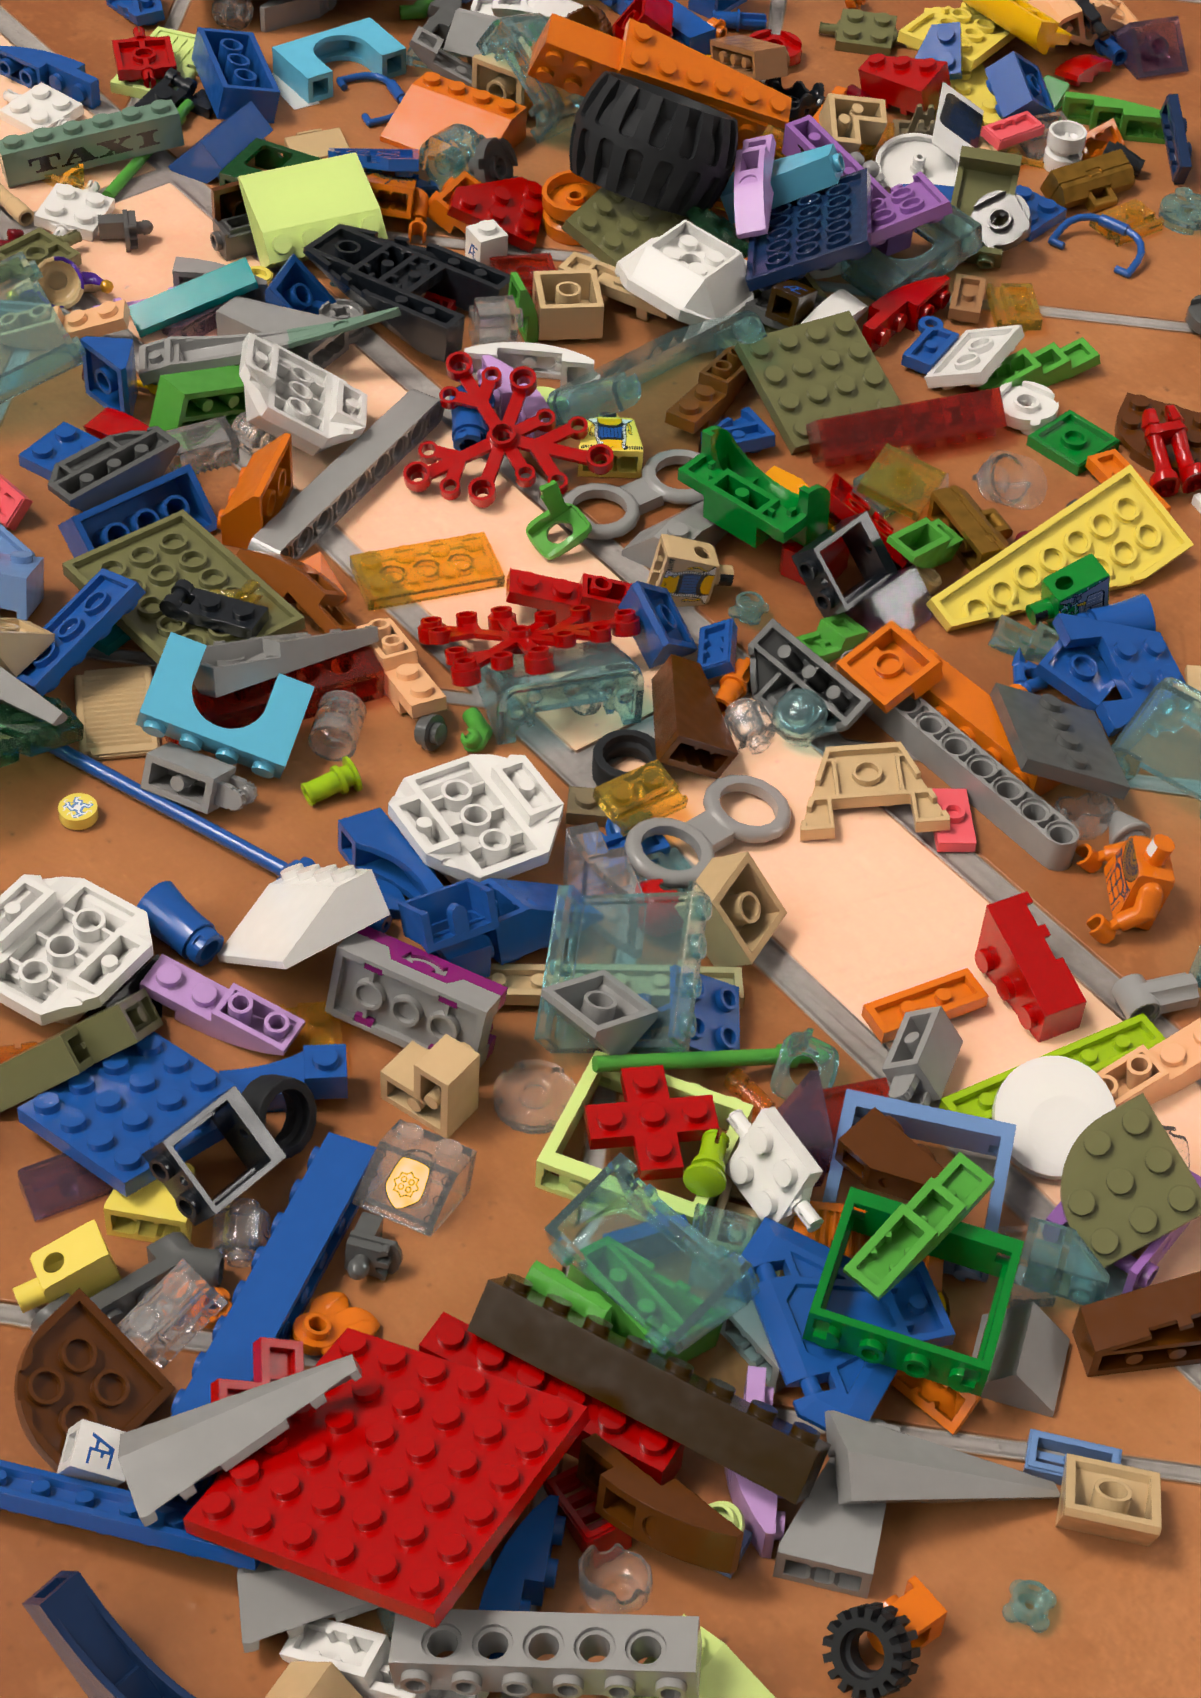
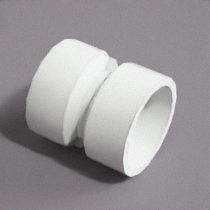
[1042,120,1087,172]

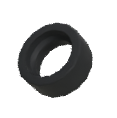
[592,729,664,796]
[241,1074,317,1159]

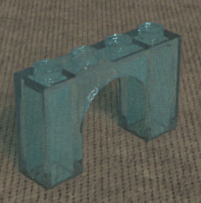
[840,204,983,301]

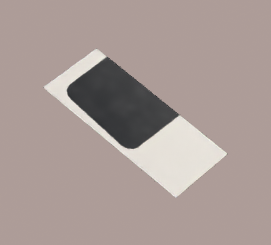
[931,82,984,162]

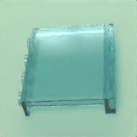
[534,881,712,1053]

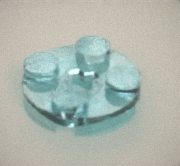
[1158,187,1201,235]

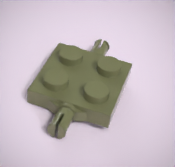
[819,8,905,56]
[0,227,82,283]

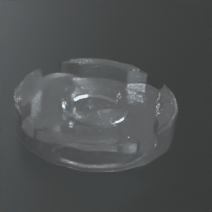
[493,1059,576,1134]

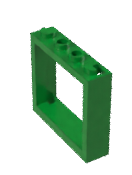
[802,1186,1024,1397]

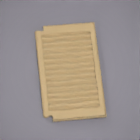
[74,665,160,760]

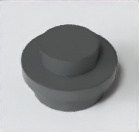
[414,714,448,751]

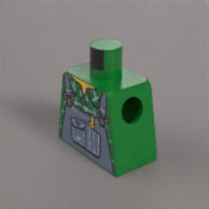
[1026,554,1110,634]

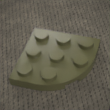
[1060,1093,1201,1274]

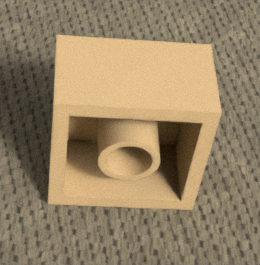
[532,269,604,341]
[676,851,787,967]

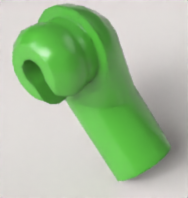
[399,0,434,20]
[460,707,493,753]

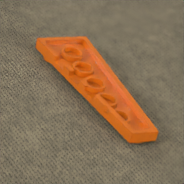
[618,18,792,129]

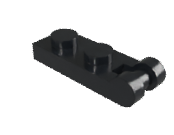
[134,68,197,108]
[159,579,269,639]

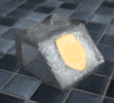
[353,1119,477,1237]

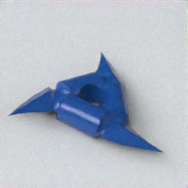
[1011,647,1051,693]

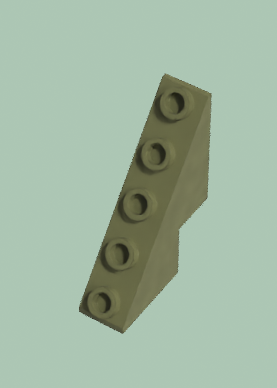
[0,988,164,1112]

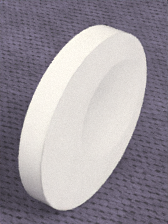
[875,133,959,194]
[992,1056,1116,1180]

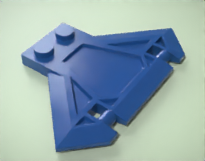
[738,1217,956,1431]

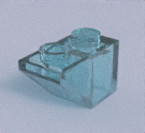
[1013,1217,1110,1305]

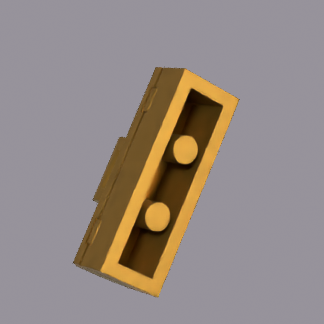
[1040,149,1135,213]
[927,485,1013,572]

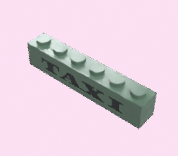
[0,99,185,188]

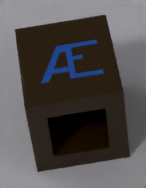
[765,279,818,327]

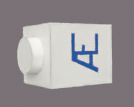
[465,219,508,269]
[57,1419,125,1487]

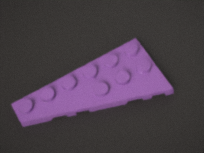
[784,171,953,281]

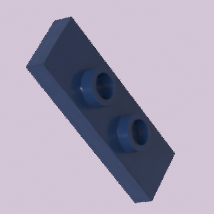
[1159,94,1192,185]

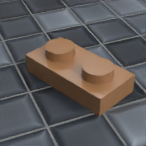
[947,273,987,324]

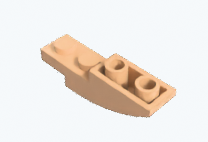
[0,299,130,354]
[357,618,447,719]
[1097,1017,1201,1108]

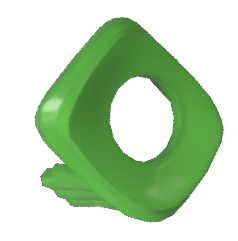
[526,480,592,560]

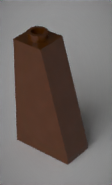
[651,654,739,779]

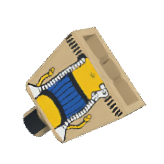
[646,534,734,607]

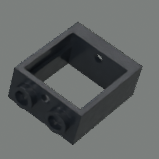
[791,511,899,618]
[142,1086,287,1226]

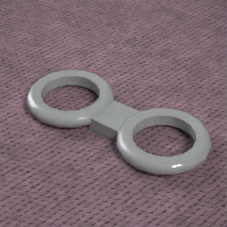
[563,449,704,540]
[624,775,792,888]

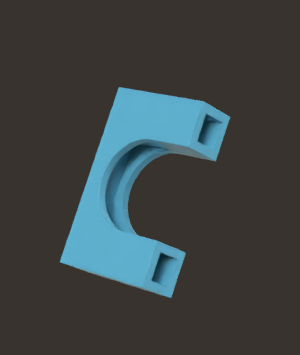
[272,17,406,104]
[136,632,315,779]

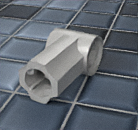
[1112,972,1200,1022]

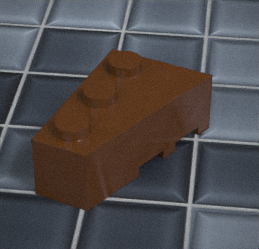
[1072,1271,1201,1377]

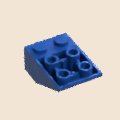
[479,878,605,965]

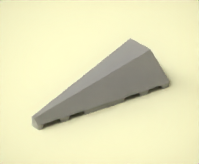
[825,1410,1060,1505]

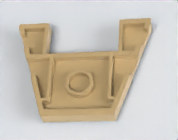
[800,741,950,841]

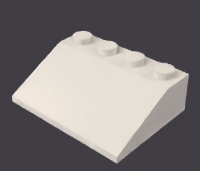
[217,863,390,969]

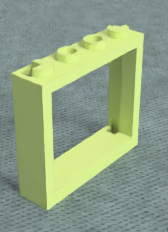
[535,1050,754,1245]

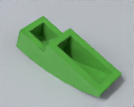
[886,517,964,569]

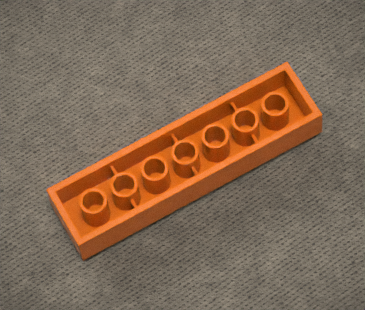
[527,13,768,150]

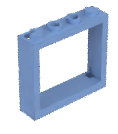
[822,1089,1016,1282]

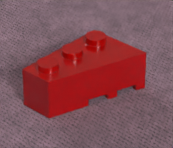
[858,53,951,115]
[974,891,1087,1043]

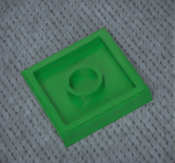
[1026,410,1120,476]

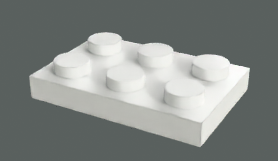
[924,325,1025,390]

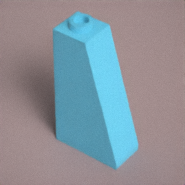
[720,143,845,224]

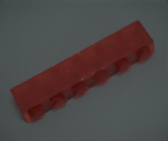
[806,387,1007,468]

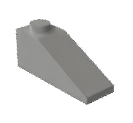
[260,0,337,33]

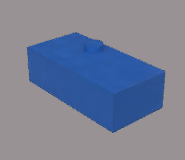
[191,27,280,124]

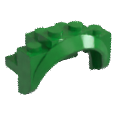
[678,425,830,549]

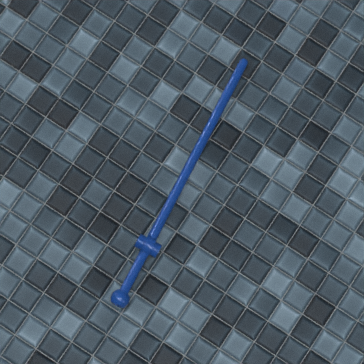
[21,725,392,933]

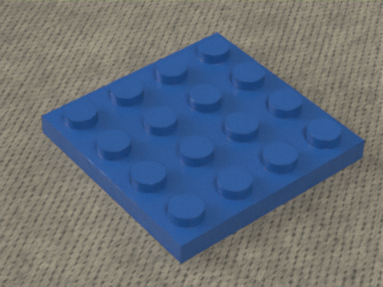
[17,1032,244,1197]

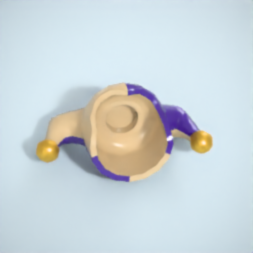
[8,256,114,309]

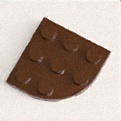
[1114,392,1201,480]
[14,1288,176,1473]

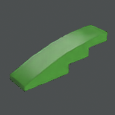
[1060,91,1165,144]
[976,337,1101,399]
[843,1152,995,1301]

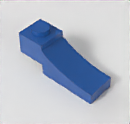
[219,1044,348,1112]

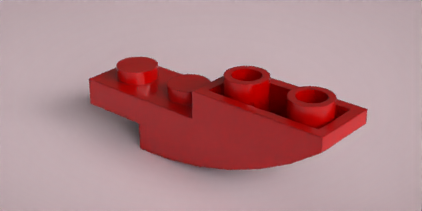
[862,275,951,353]
[506,568,633,623]

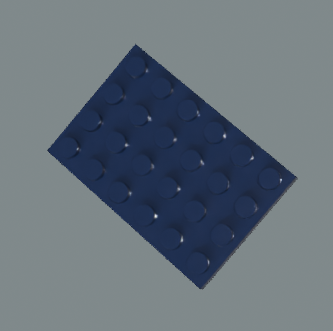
[746,168,872,292]

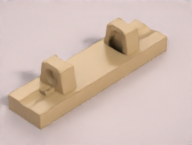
[558,251,669,321]

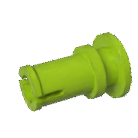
[300,756,363,806]
[683,1129,730,1198]

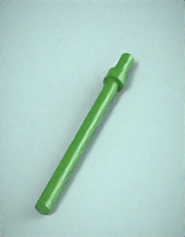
[102,99,194,198]
[592,1043,828,1073]

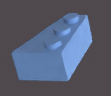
[0,551,44,621]

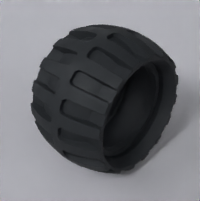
[569,71,738,219]

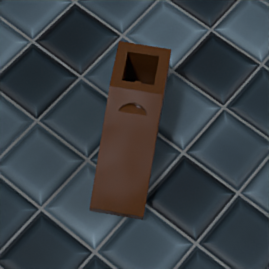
[835,1107,944,1201]

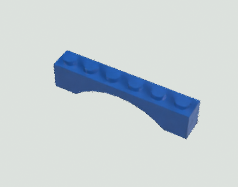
[338,808,494,978]

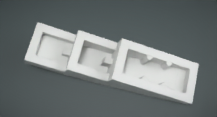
[279,1619,489,1698]

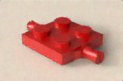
[112,26,177,88]

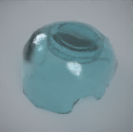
[772,688,828,748]

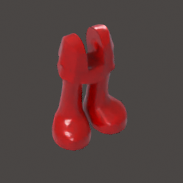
[1141,404,1201,497]

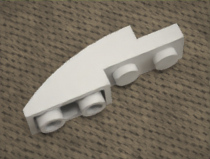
[470,0,584,24]

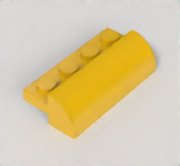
[962,0,1072,55]

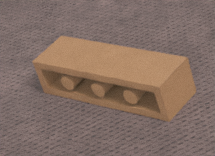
[709,35,790,81]

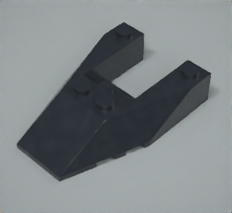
[303,224,512,362]

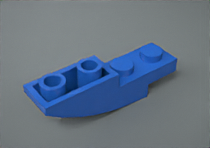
[0,46,101,109]
[479,1495,566,1693]

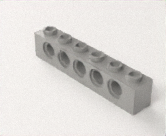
[388,1609,702,1698]

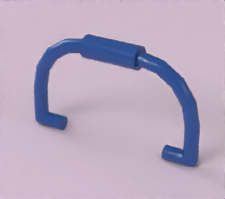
[336,72,405,127]
[1048,213,1145,278]

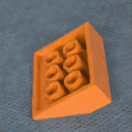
[380,71,527,174]

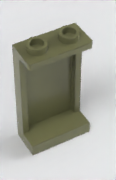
[940,145,1022,269]

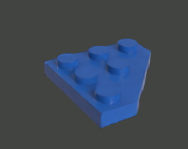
[328,148,419,177]

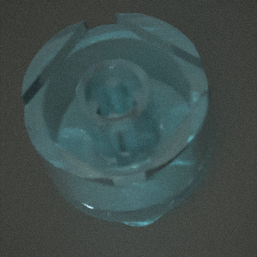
[419,123,486,192]

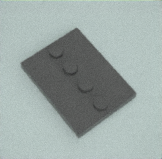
[990,683,1130,800]

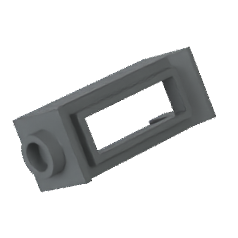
[210,213,257,261]

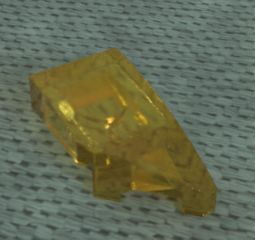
[42,163,85,190]

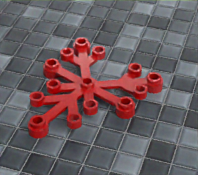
[403,351,614,508]
[417,604,641,687]

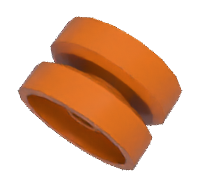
[542,170,601,245]

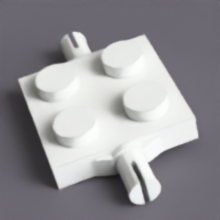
[0,82,84,133]
[34,180,115,242]
[725,1107,824,1232]

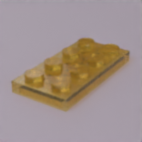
[350,532,505,611]

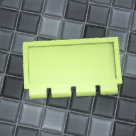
[110,26,198,99]

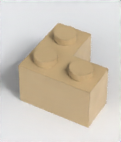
[819,93,887,154]
[380,1034,480,1139]

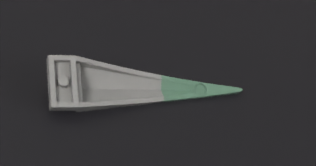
[138,307,401,386]

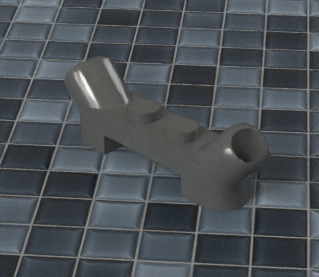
[31,1232,224,1333]

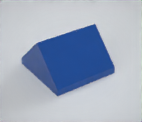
[265,254,336,315]
[80,336,138,416]
[618,581,698,669]

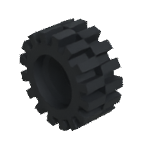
[822,1602,921,1698]

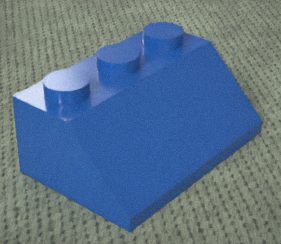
[168,101,273,184]

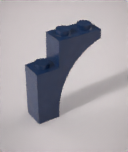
[22,1571,196,1698]

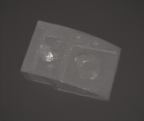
[563,822,648,960]

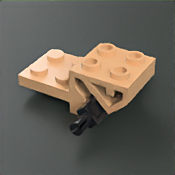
[1028,0,1148,47]

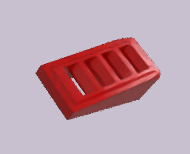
[543,1465,632,1566]

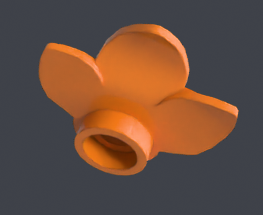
[292,1291,380,1356]

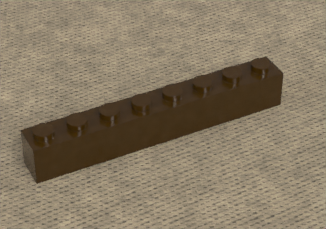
[467,1273,831,1504]

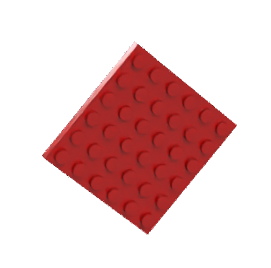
[183,1327,590,1628]

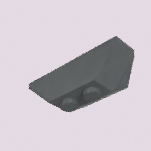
[48,426,180,512]
[748,618,873,742]

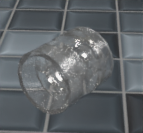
[308,690,367,762]

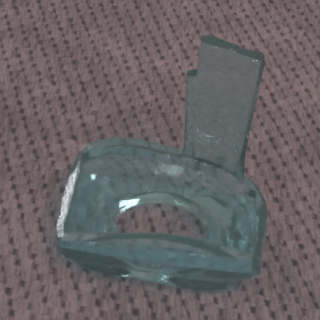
[770,1028,839,1110]

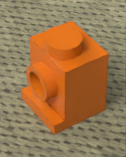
[867,1575,948,1655]

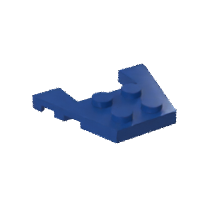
[1052,613,1189,737]

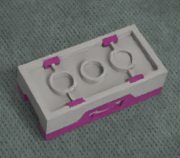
[325,927,508,1067]

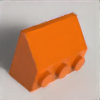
[217,433,293,549]

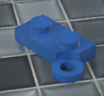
[901,316,959,375]

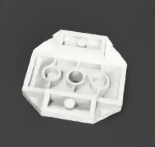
[615,219,754,334]
[239,332,368,456]
[388,754,564,884]
[0,874,154,1026]

